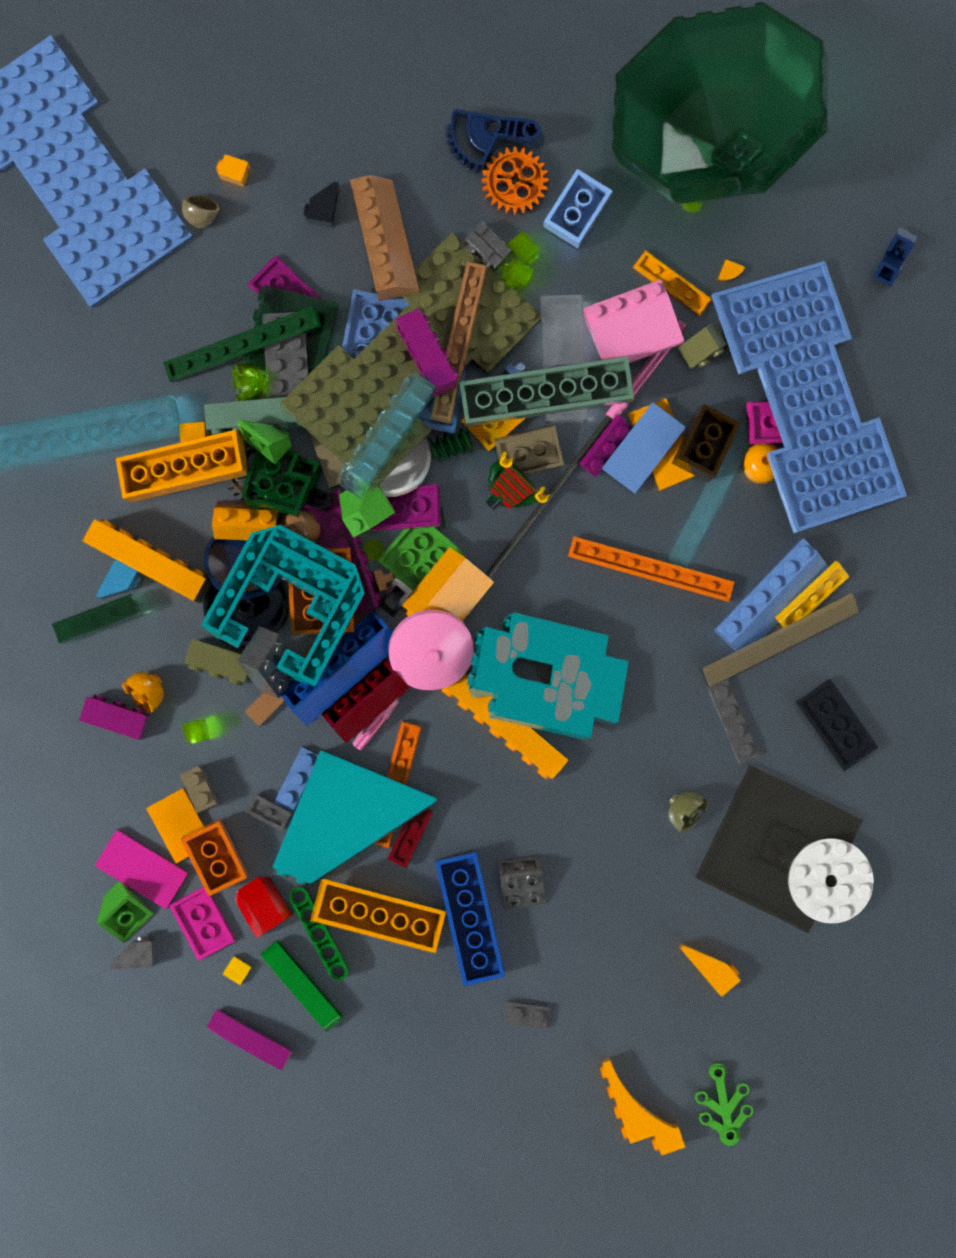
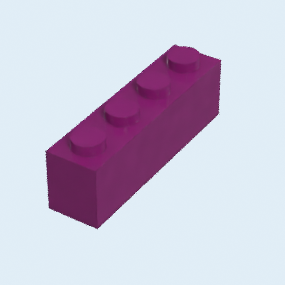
[396,308,459,397]

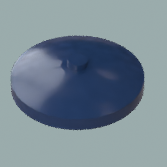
[204,536,282,599]

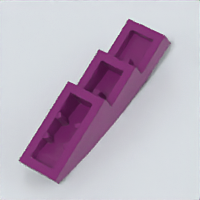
[206,1009,293,1070]

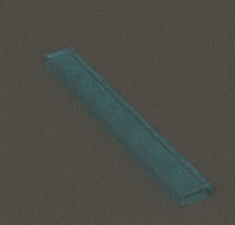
[668,412,750,568]

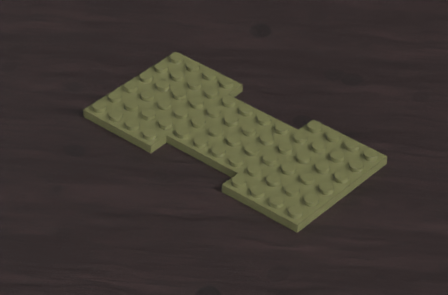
[280,233,543,491]

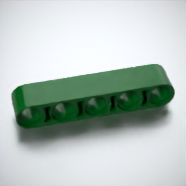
[289,886,349,981]
[260,940,343,1032]

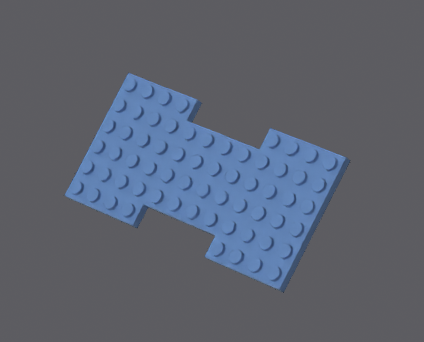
[0,35,193,308]
[711,261,907,533]

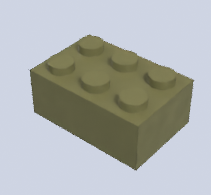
[184,639,250,686]

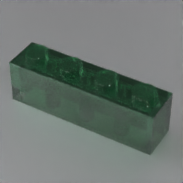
[52,594,142,644]

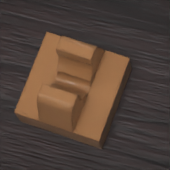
[372,569,394,593]

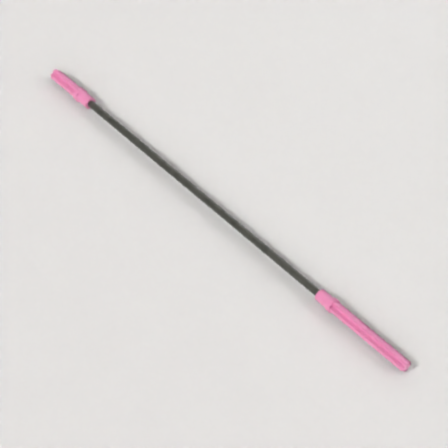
[353,320,687,750]

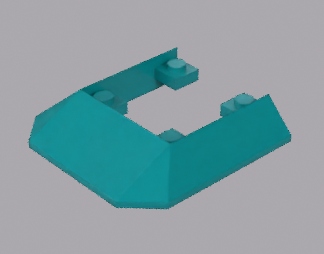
[201,525,364,686]

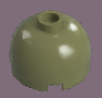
[668,791,709,833]

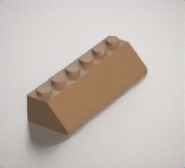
[350,175,419,302]

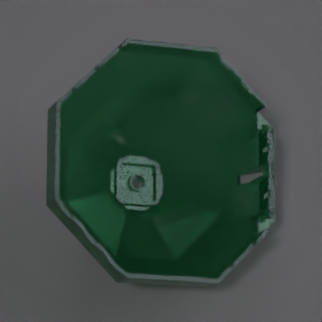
[612,2,828,205]

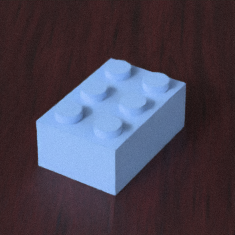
[543,169,612,249]

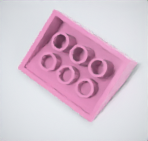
[583,280,684,363]

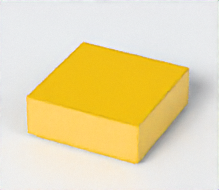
[223,955,252,985]

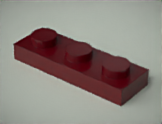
[387,809,434,868]

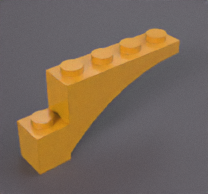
[599,1057,685,1156]

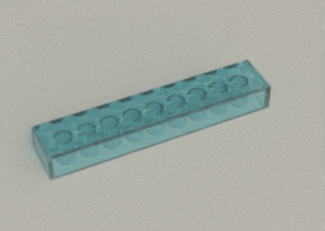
[0,395,180,473]

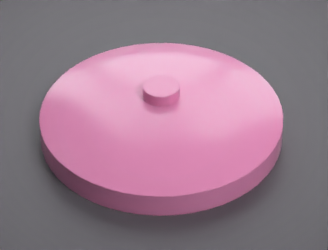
[388,610,474,690]

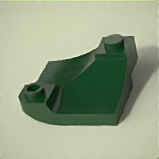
[242,450,322,517]

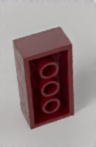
[322,659,410,743]

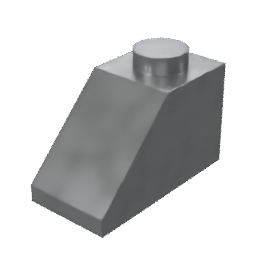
[110,936,156,969]

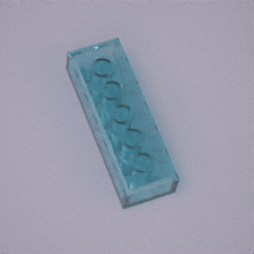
[339,372,436,499]

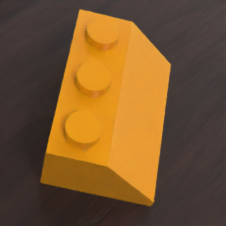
[212,501,280,540]

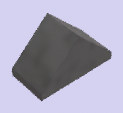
[379,577,413,617]

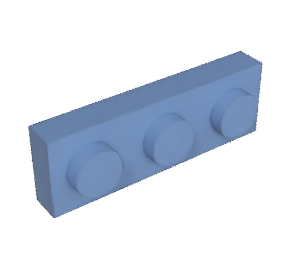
[274,747,318,812]

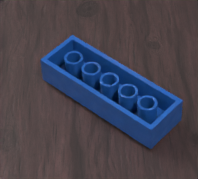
[281,610,393,726]
[435,851,505,986]

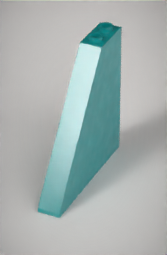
[272,750,439,886]

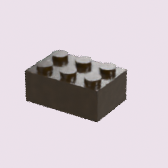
[672,404,741,482]

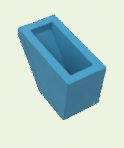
[96,559,141,599]

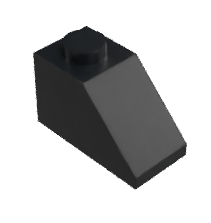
[304,181,340,227]

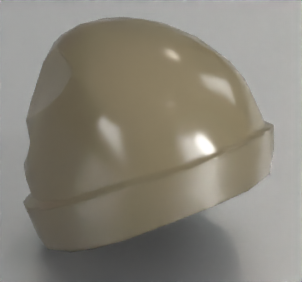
[182,195,220,229]

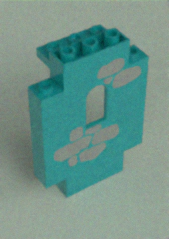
[467,612,629,740]

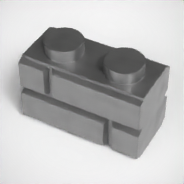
[465,221,512,271]

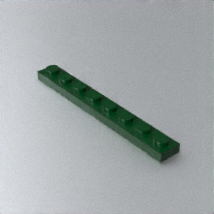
[164,306,321,382]

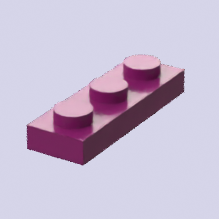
[579,415,632,478]

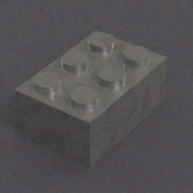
[237,626,292,699]

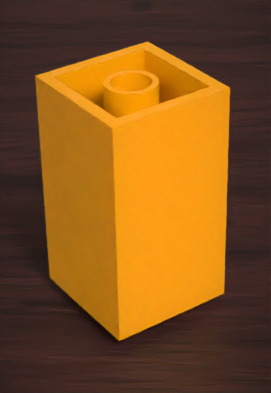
[402,547,494,621]

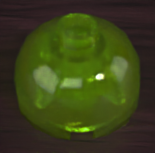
[232,363,267,401]

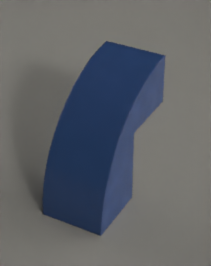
[873,227,918,287]

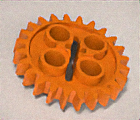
[482,146,549,215]

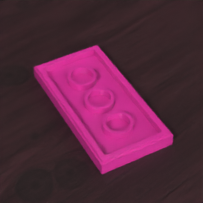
[95,829,188,909]

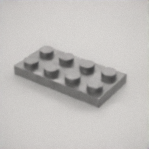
[262,312,309,398]

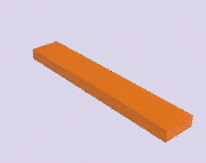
[375,721,422,848]

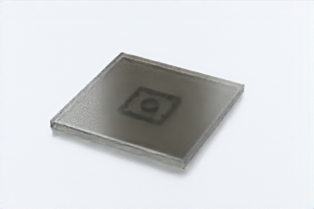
[694,765,863,934]

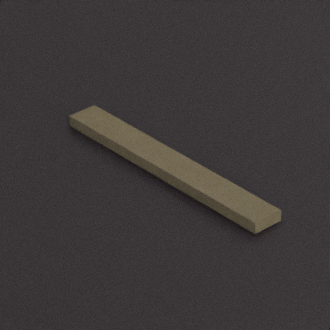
[702,593,859,687]

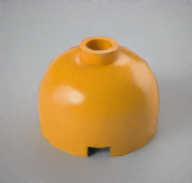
[742,443,779,484]
[122,672,164,712]

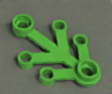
[695,1063,754,1146]

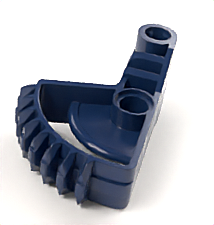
[445,109,545,174]

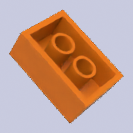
[181,818,248,896]

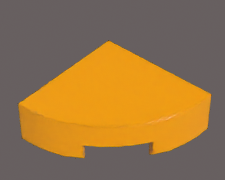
[718,259,745,281]

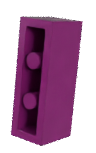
[79,694,150,740]

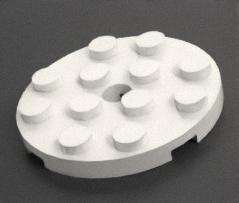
[788,838,874,923]

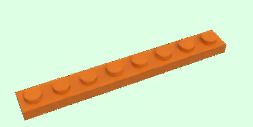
[568,536,735,602]

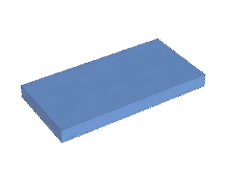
[602,402,686,494]

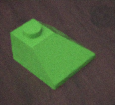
[237,420,292,464]
[339,482,395,537]
[97,881,154,943]

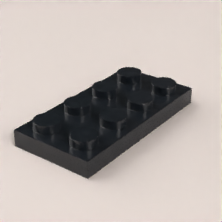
[795,678,878,771]

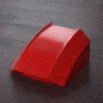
[235,876,293,938]

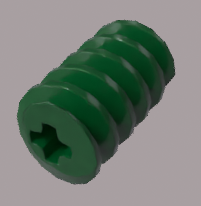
[428,428,474,462]

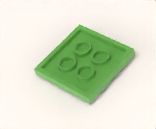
[377,527,466,591]

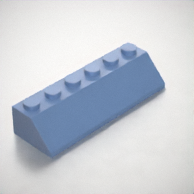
[714,538,829,651]

